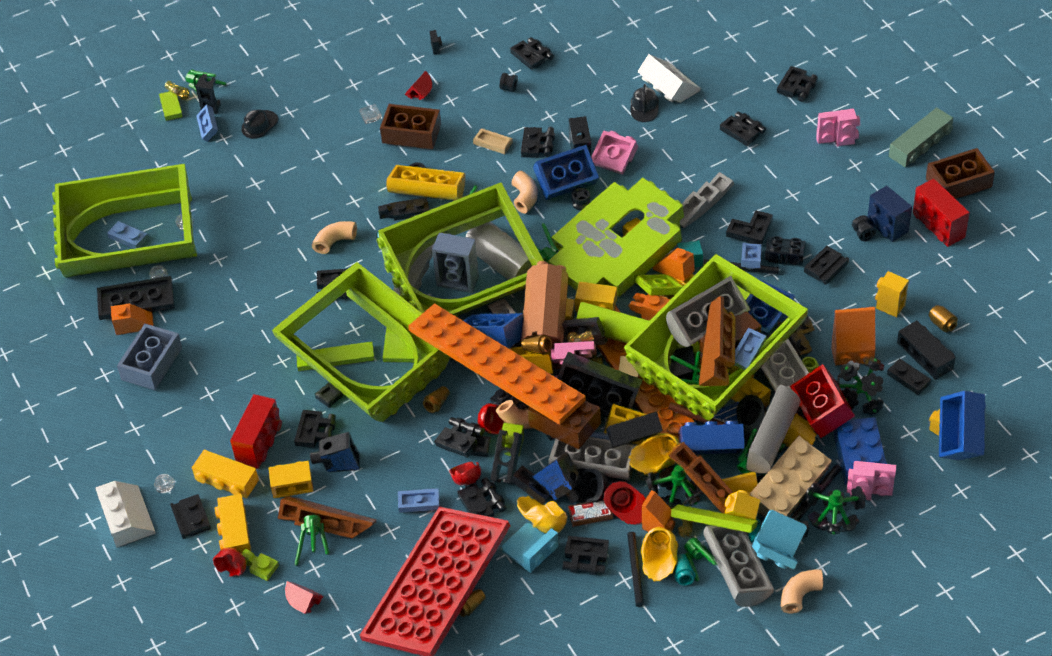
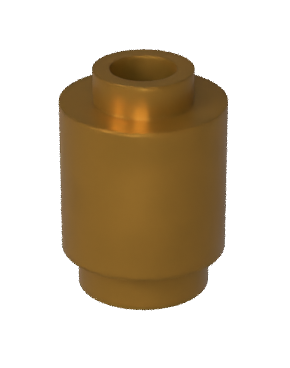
[929,305,958,332]

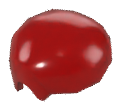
[478,403,505,434]
[449,461,481,486]
[213,547,247,577]

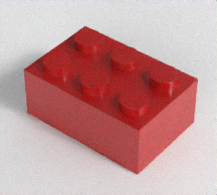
[913,178,970,247]
[790,364,855,438]
[230,394,282,469]

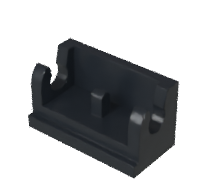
[195,73,221,114]

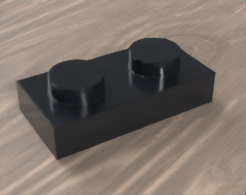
[887,359,931,395]
[510,465,550,505]

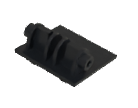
[765,236,806,265]

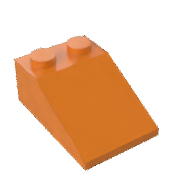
[831,307,875,366]

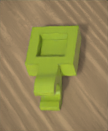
[242,549,279,581]

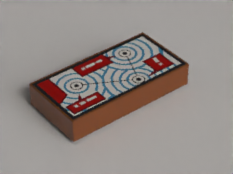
[568,499,613,527]

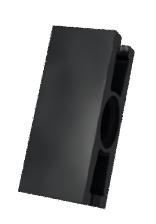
[606,412,663,449]
[490,430,523,485]

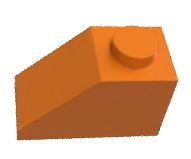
[653,248,695,281]
[111,303,154,335]
[642,490,675,532]

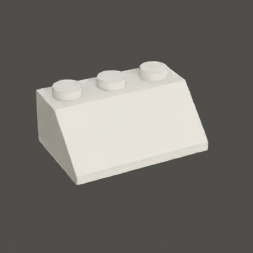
[638,54,701,103]
[761,339,809,392]
[96,481,156,548]

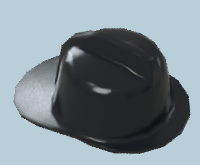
[630,84,659,122]
[241,109,278,139]
[736,394,767,439]
[575,468,611,502]

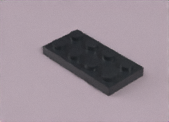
[97,276,175,320]

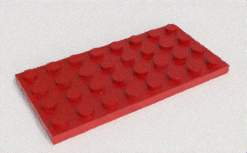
[359,507,510,656]

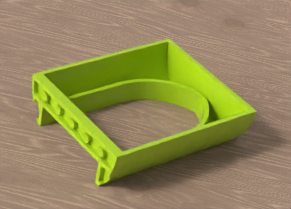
[52,164,197,278]
[376,182,544,317]
[624,254,808,421]
[272,262,450,422]

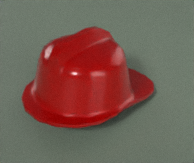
[604,481,646,525]

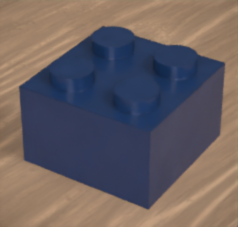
[868,185,912,242]

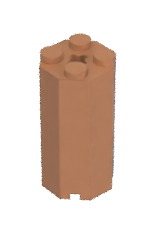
[521,261,568,349]

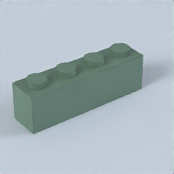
[889,107,953,167]

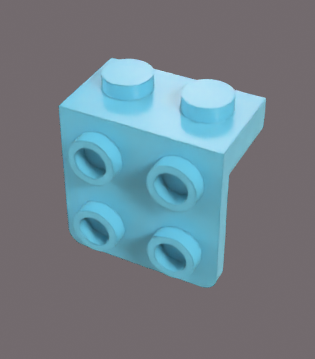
[752,510,807,569]
[501,523,559,573]

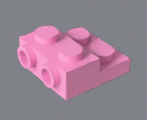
[816,109,860,146]
[591,130,638,175]
[551,341,597,366]
[846,461,896,500]

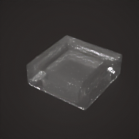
[359,104,382,124]

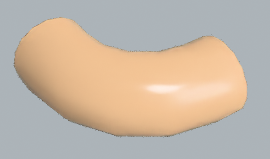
[512,171,538,214]
[312,221,357,254]
[496,400,532,429]
[781,569,823,613]

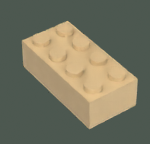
[750,436,832,518]

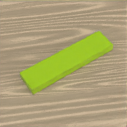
[296,341,375,371]
[671,505,758,533]

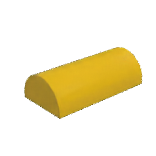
[386,165,466,200]

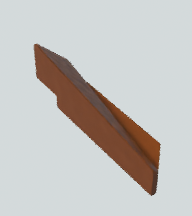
[699,296,736,386]
[669,442,733,514]
[277,496,377,538]

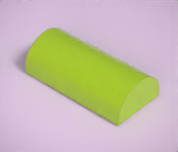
[576,302,649,343]

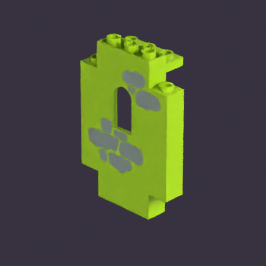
[548,178,684,297]

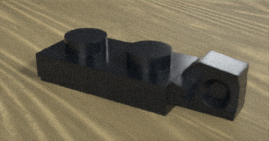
[378,197,429,221]

